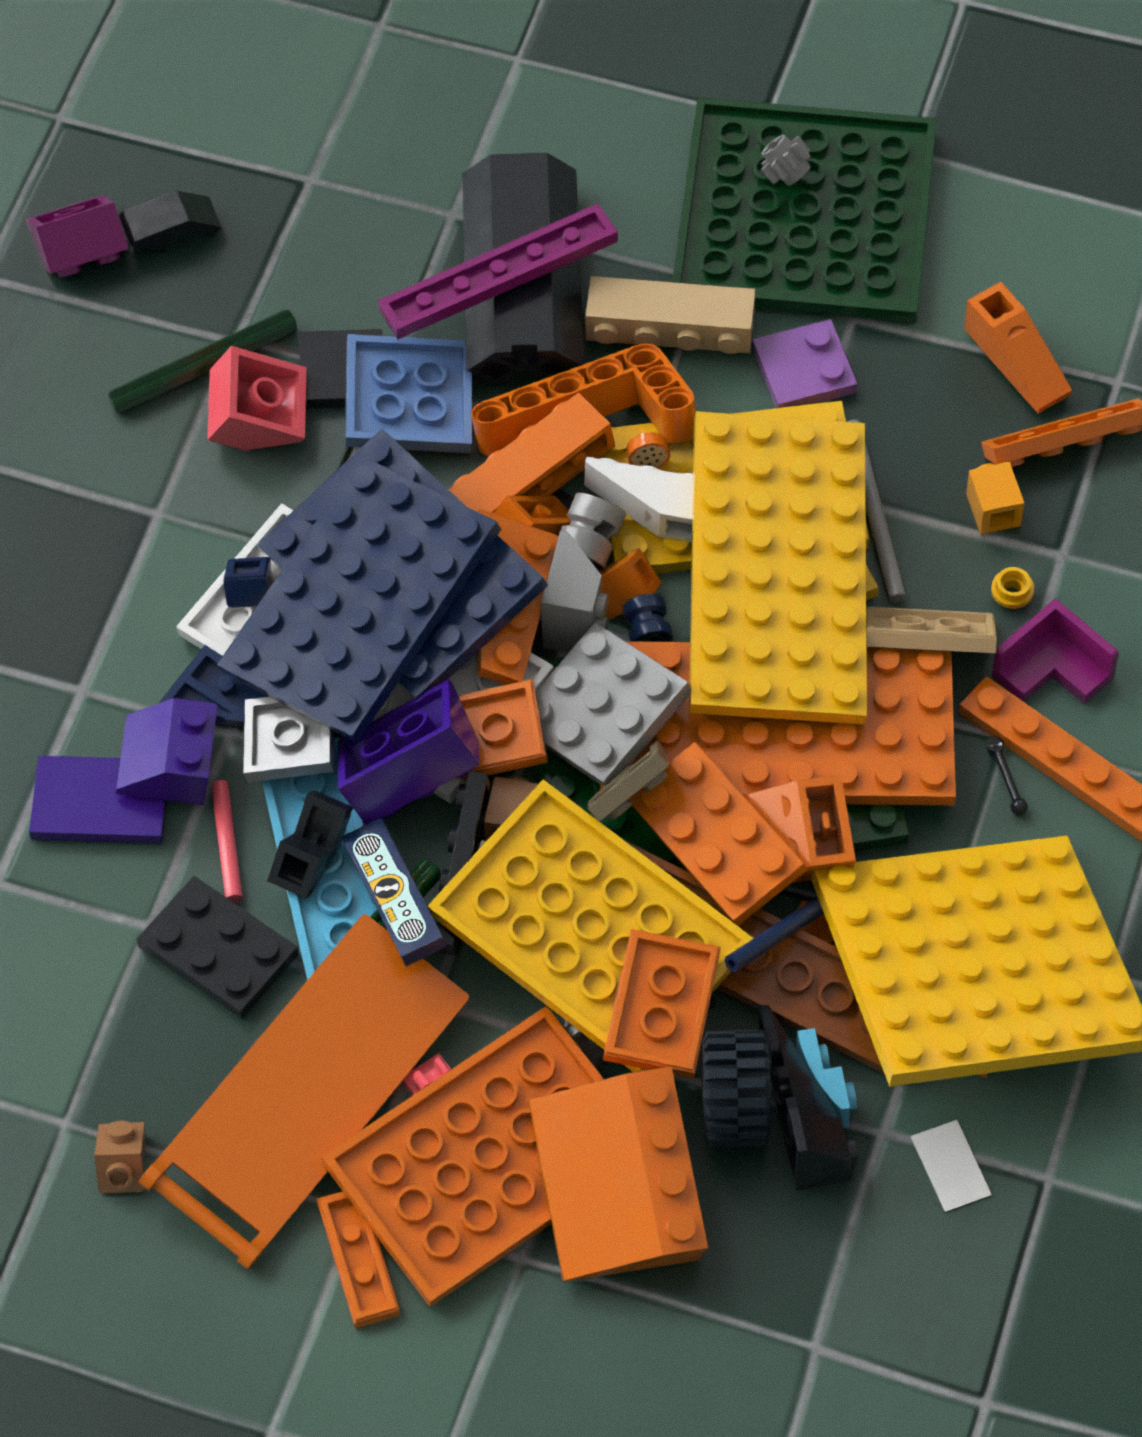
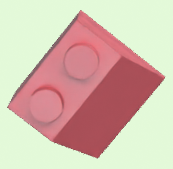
[207,346,307,451]

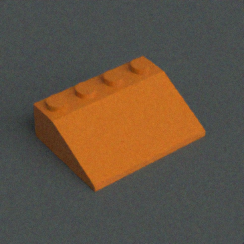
[529,1066,708,1283]

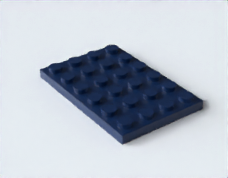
[257,429,548,699]
[217,455,501,743]

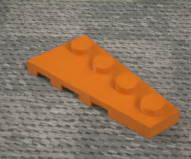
[477,509,559,685]

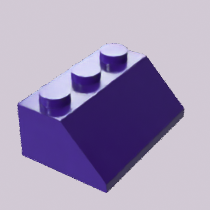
[338,679,480,825]

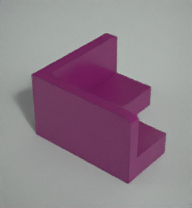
[992,598,1119,704]

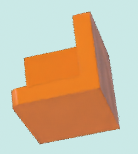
[598,548,662,619]

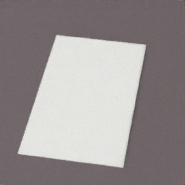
[910,1120,992,1212]

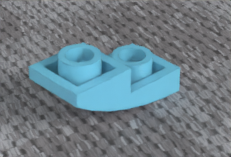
[796,1028,857,1128]

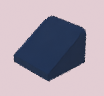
[223,557,271,608]

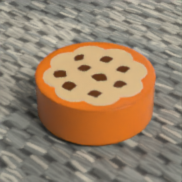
[626,432,670,469]

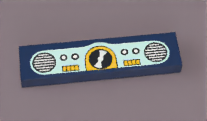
[341,818,447,966]

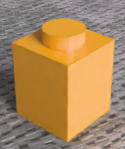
[966,462,1024,535]

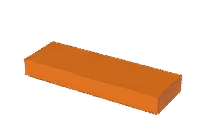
[317,1191,400,1329]

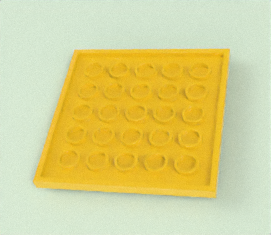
[811,835,1142,1087]

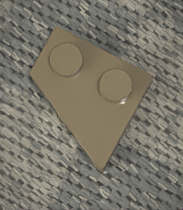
[588,740,669,822]

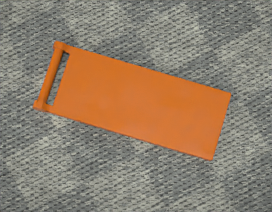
[138,914,469,1270]

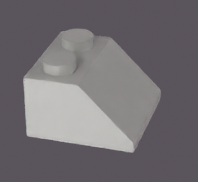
[541,531,609,653]

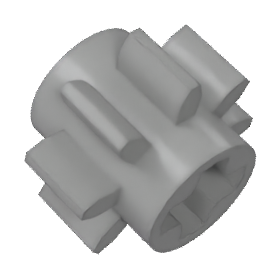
[761,135,811,186]

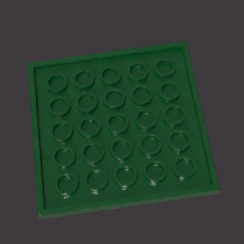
[672,97,937,322]

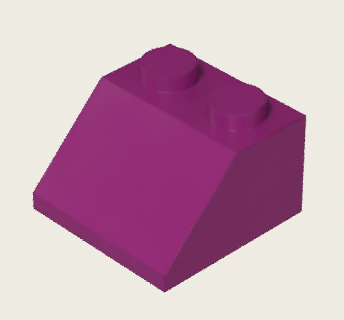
[26,195,129,277]

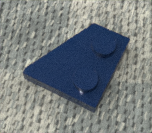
[159,645,268,728]

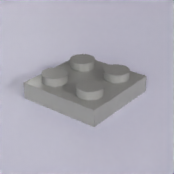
[243,697,334,783]

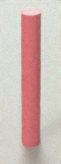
[211,780,243,903]

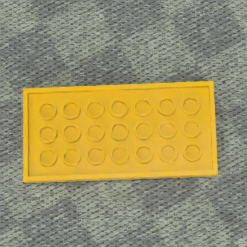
[689,411,867,725]

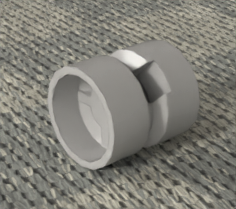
[559,493,627,570]

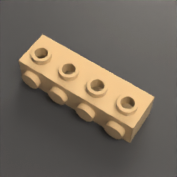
[585,276,755,354]

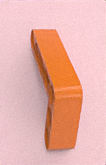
[471,344,697,456]

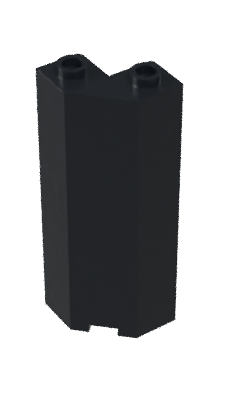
[462,153,584,387]

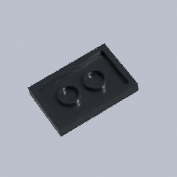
[137,876,299,1019]

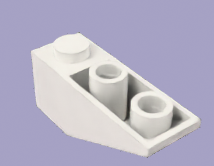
[584,457,693,543]

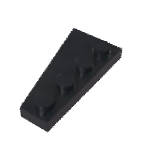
[433,771,492,956]

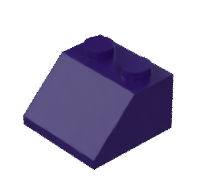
[116,698,217,805]

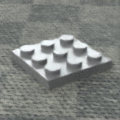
[536,623,691,787]

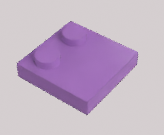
[752,319,857,408]

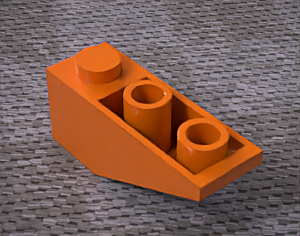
[964,282,1072,414]

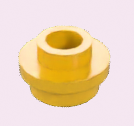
[991,567,1034,609]

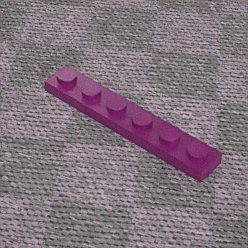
[378,203,618,340]

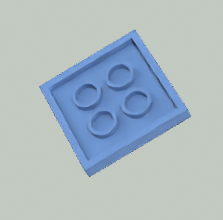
[345,334,472,453]

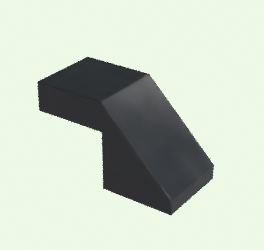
[119,190,221,252]
[267,790,353,899]

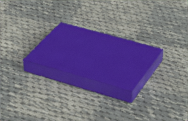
[29,756,167,844]

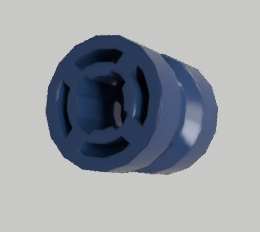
[622,594,673,642]

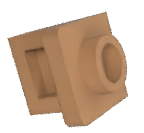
[94,1121,146,1194]

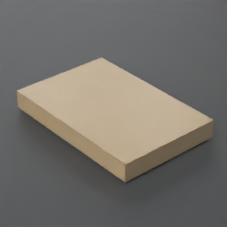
[866,607,997,653]

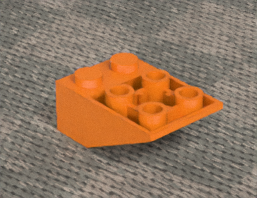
[743,775,856,883]

